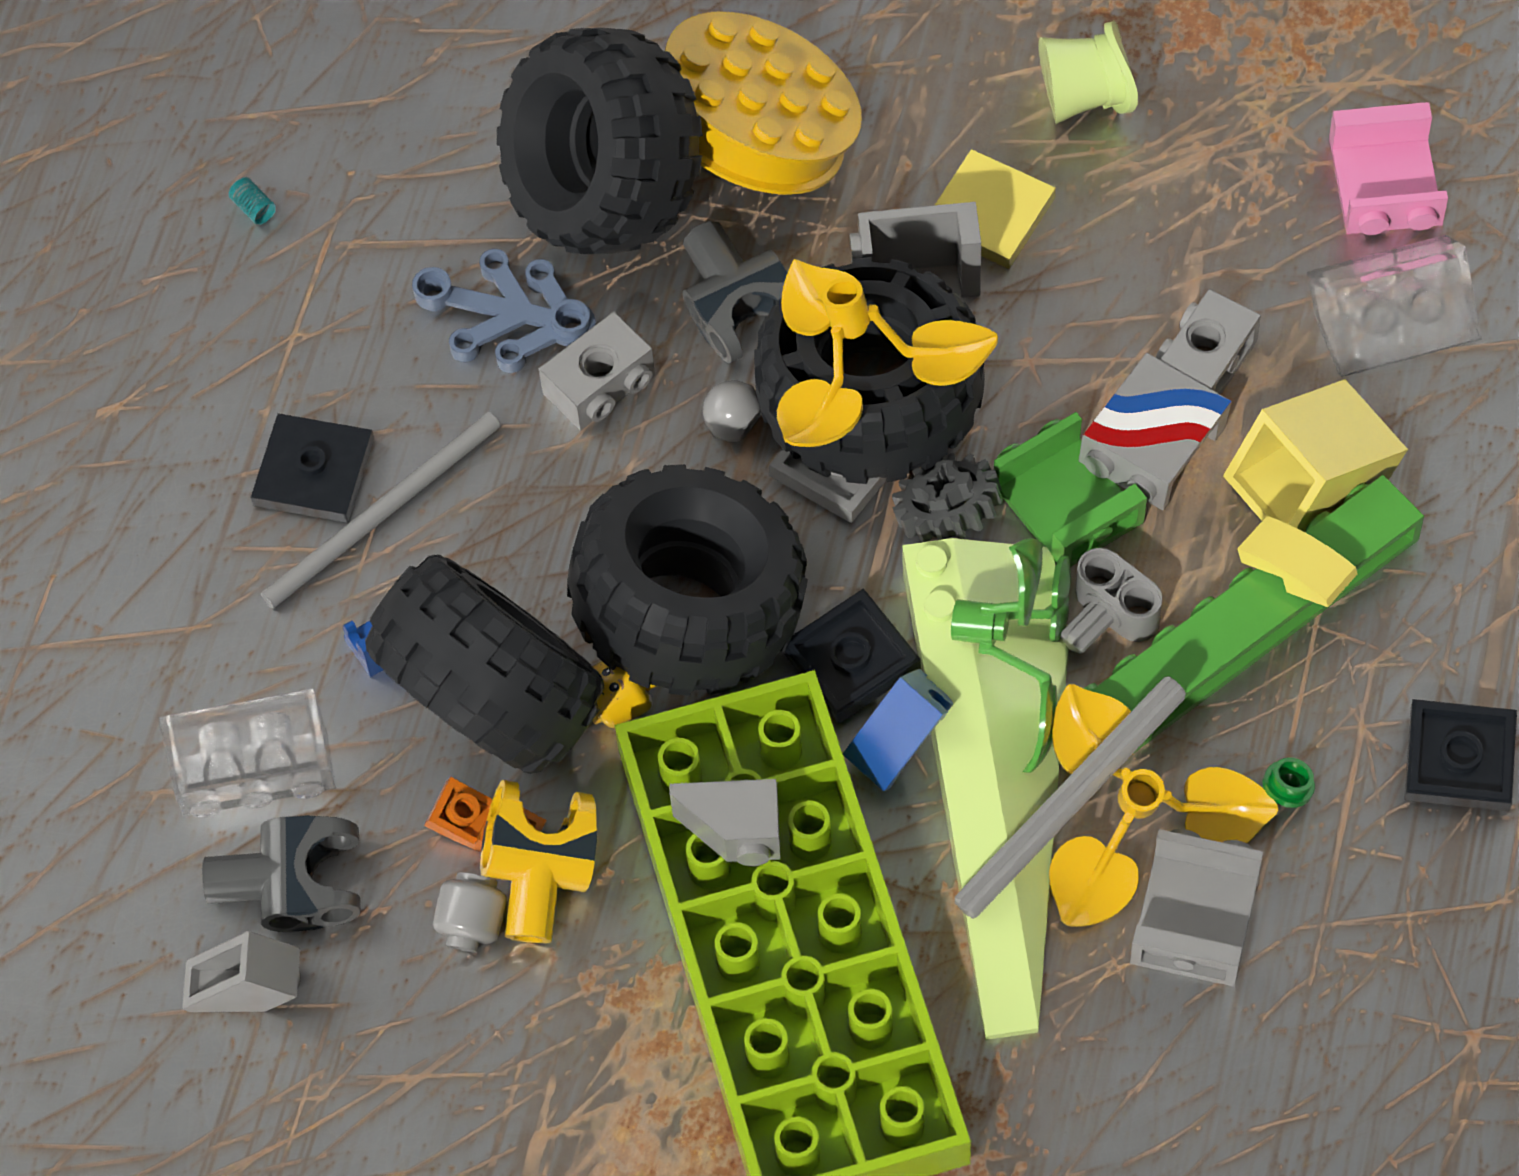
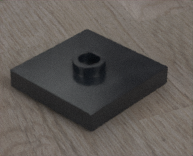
[251,413,374,523]
[783,588,921,724]
[1404,699,1517,812]

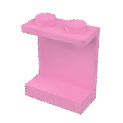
[1329,102,1448,235]

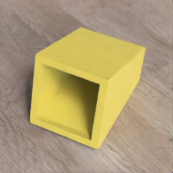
[1223,379,1408,532]

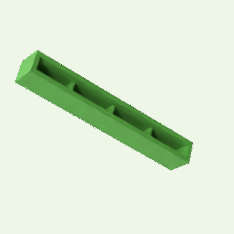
[1084,475,1424,754]

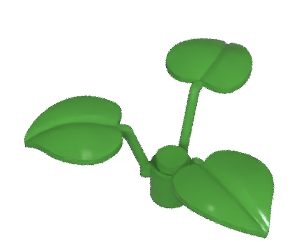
[951,539,1071,773]

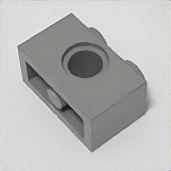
[1156,289,1261,395]
[539,312,655,431]

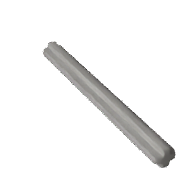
[955,676,1186,919]

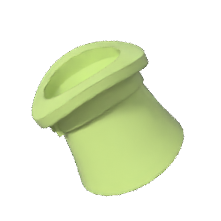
[1038,21,1138,124]

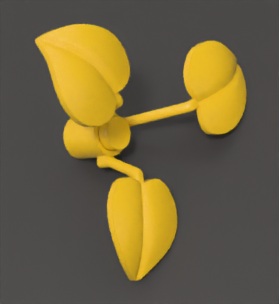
[777,259,998,447]
[1049,684,1278,927]

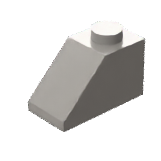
[669,779,780,866]
[182,931,301,1012]

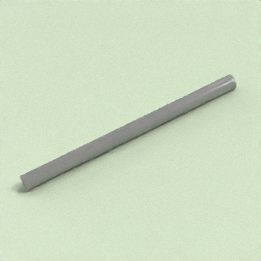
[261,412,501,609]

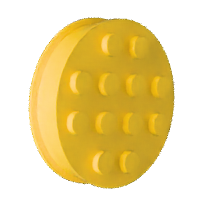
[665,11,862,195]

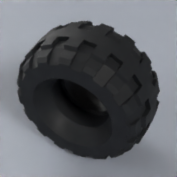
[497,28,703,254]
[754,257,985,484]
[567,464,808,696]
[365,555,604,774]

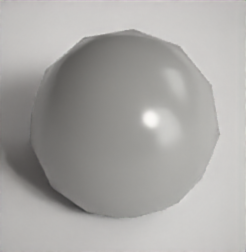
[702,380,762,442]

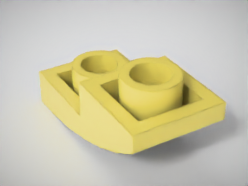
[1237,516,1358,607]

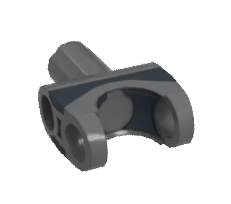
[683,221,788,363]
[202,815,361,932]

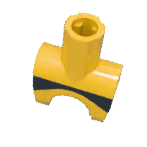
[480,780,597,943]

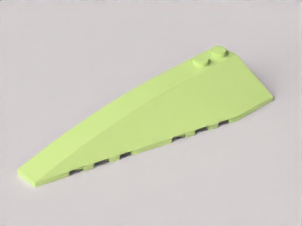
[902,538,1069,1040]

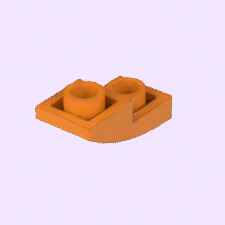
[424,777,547,852]

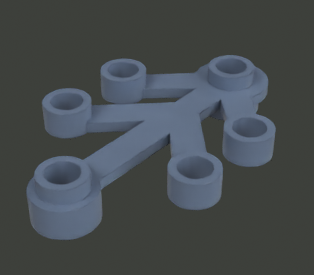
[412,249,596,373]

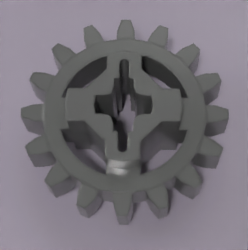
[892,453,1003,543]

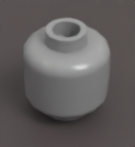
[433,872,507,953]

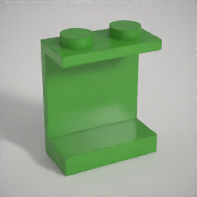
[994,412,1147,567]

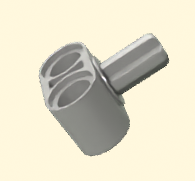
[1060,548,1162,653]

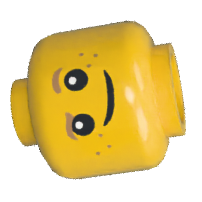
[592,661,656,729]

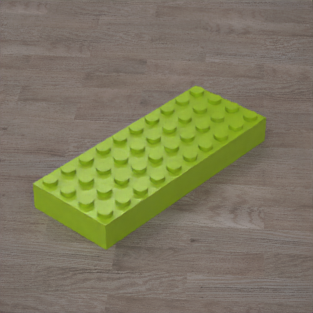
[614,670,971,1176]

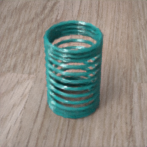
[228,177,276,225]

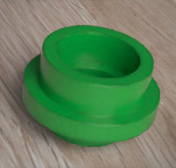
[1262,757,1315,808]

